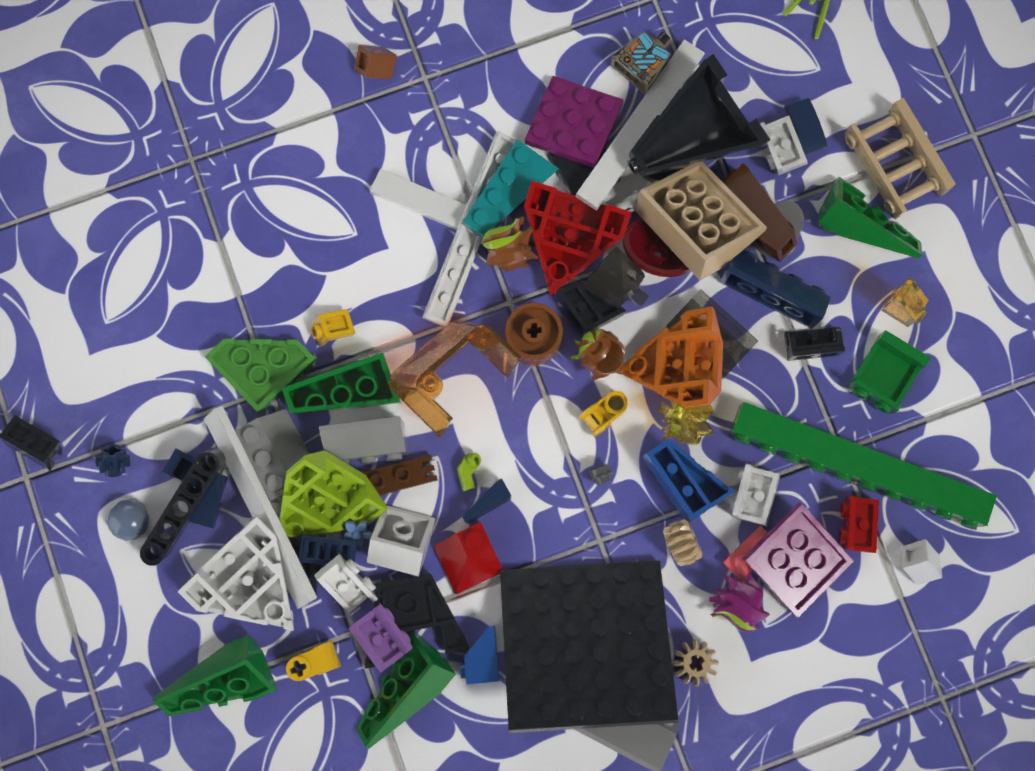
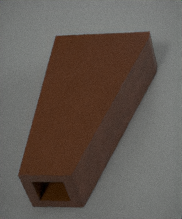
[724,163,798,262]

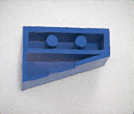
[642,439,736,522]

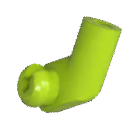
[457,453,482,492]

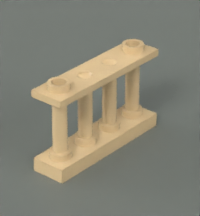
[845,98,956,220]

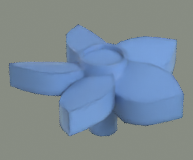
[343,520,373,548]

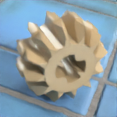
[663,519,702,566]
[672,639,719,687]

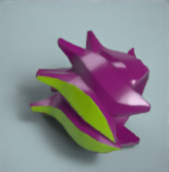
[709,571,770,632]

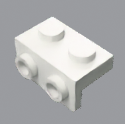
[760,116,808,176]
[730,464,780,527]
[314,554,378,613]

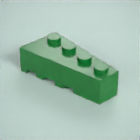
[282,352,401,414]

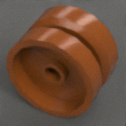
[505,302,563,366]

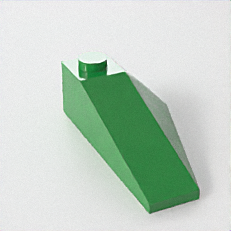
[356,631,456,749]

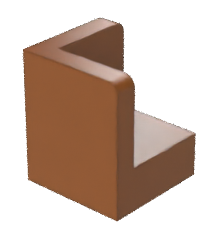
[354,45,397,79]

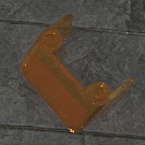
[389,322,521,438]

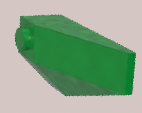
[818,177,922,259]
[153,635,277,716]

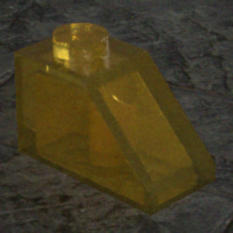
[881,278,929,327]

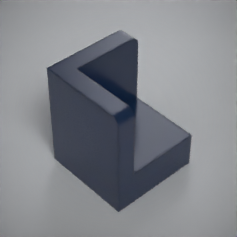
[162,448,197,488]

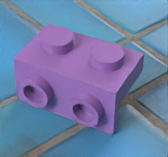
[348,604,412,673]

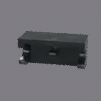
[784,327,845,361]
[0,415,62,471]

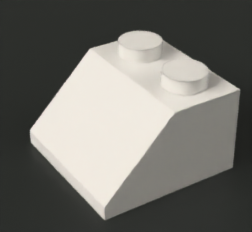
[367,506,436,576]

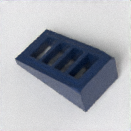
[462,478,512,524]
[298,535,357,566]

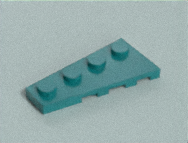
[461,139,559,238]

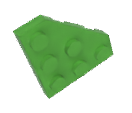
[205,339,317,414]

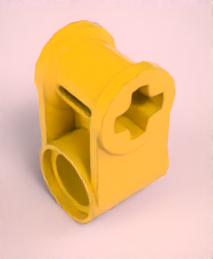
[578,391,628,438]
[286,641,341,681]

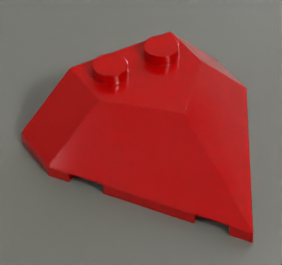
[524,181,632,296]

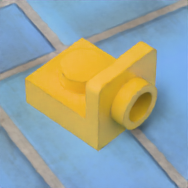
[311,309,355,347]

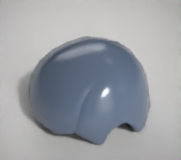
[107,498,150,541]

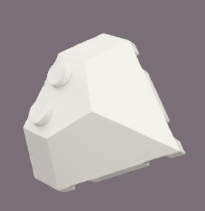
[178,516,294,631]

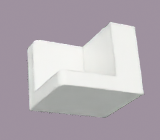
[901,539,942,585]

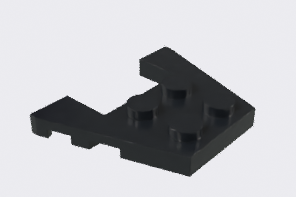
[364,574,470,669]

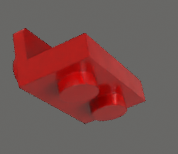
[838,495,879,553]

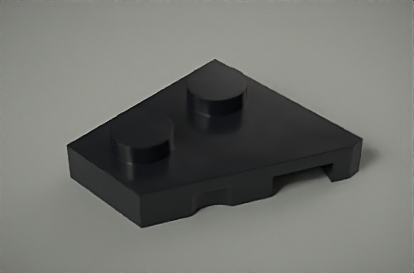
[555,281,626,336]

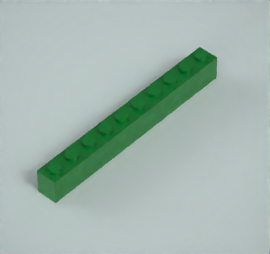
[729,402,997,530]

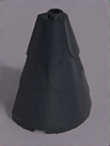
[627,54,771,176]

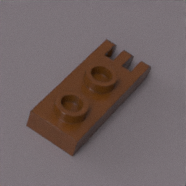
[362,455,438,496]

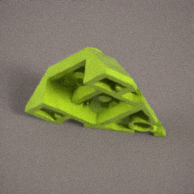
[279,450,387,538]

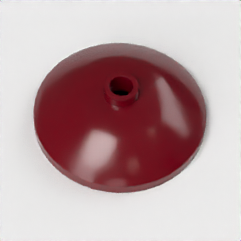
[623,218,690,277]

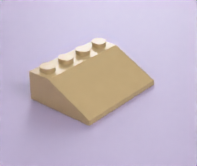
[636,162,767,280]

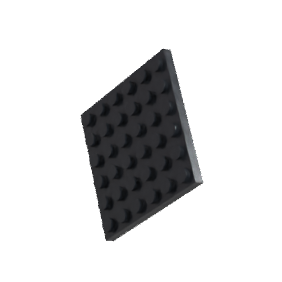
[500,560,678,733]

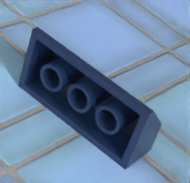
[719,250,831,329]

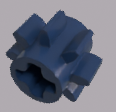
[95,444,130,477]

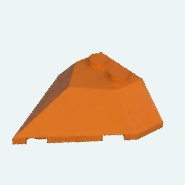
[621,307,723,409]

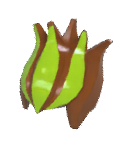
[481,217,539,272]
[571,329,626,380]

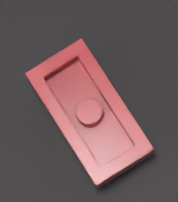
[722,525,768,581]

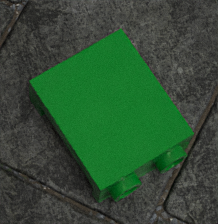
[847,330,931,414]

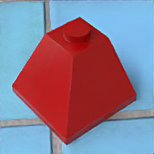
[434,522,503,595]

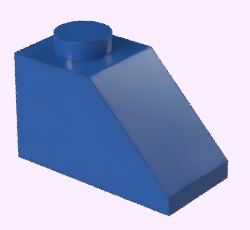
[460,625,500,685]

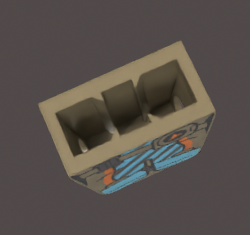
[611,31,672,95]

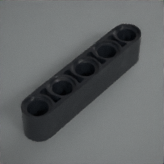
[140,448,226,566]

